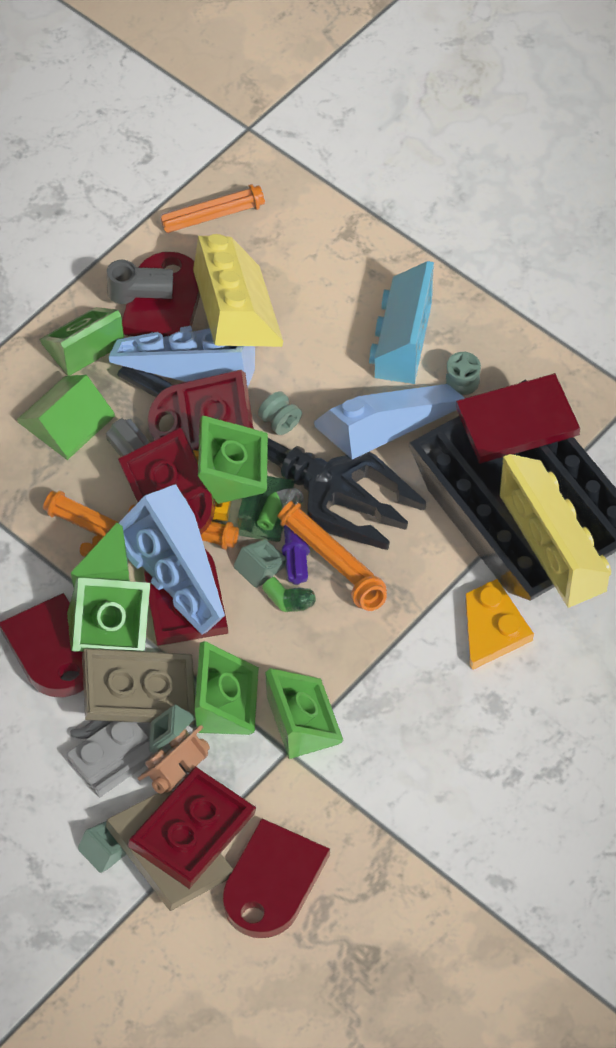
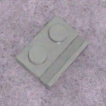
[67,721,159,798]

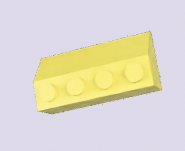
[193,234,283,347]
[500,454,611,608]

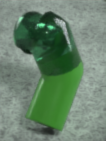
[262,577,316,612]

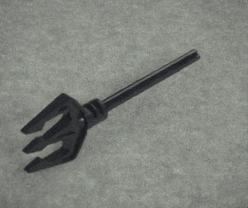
[117,366,426,550]

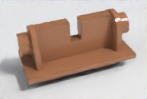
[137,725,210,794]

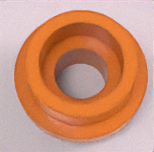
[351,576,387,611]

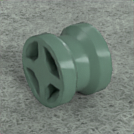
[446,352,481,395]
[258,391,302,435]

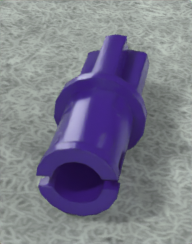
[282,525,310,585]

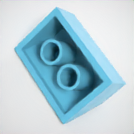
[369,261,434,384]

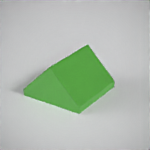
[39,307,124,376]
[17,375,115,460]
[198,415,268,504]
[71,523,130,588]
[67,577,150,652]
[195,641,259,735]
[265,668,344,759]

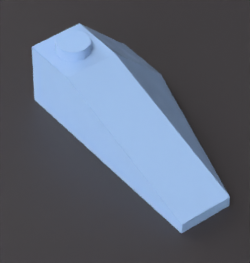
[109,326,255,386]
[314,384,465,459]
[119,484,225,634]

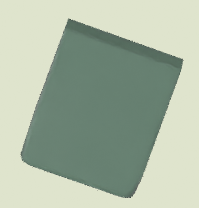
[234,539,286,588]
[149,705,195,753]
[78,821,126,873]

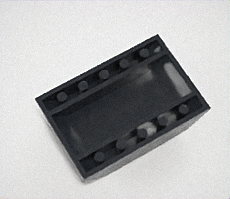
[409,379,616,601]

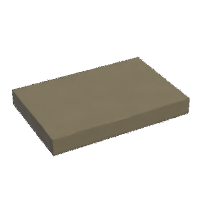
[82,649,196,725]
[106,790,234,911]

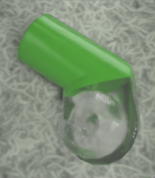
[257,488,304,530]

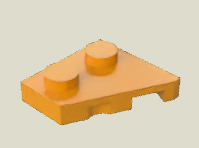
[465,579,534,670]

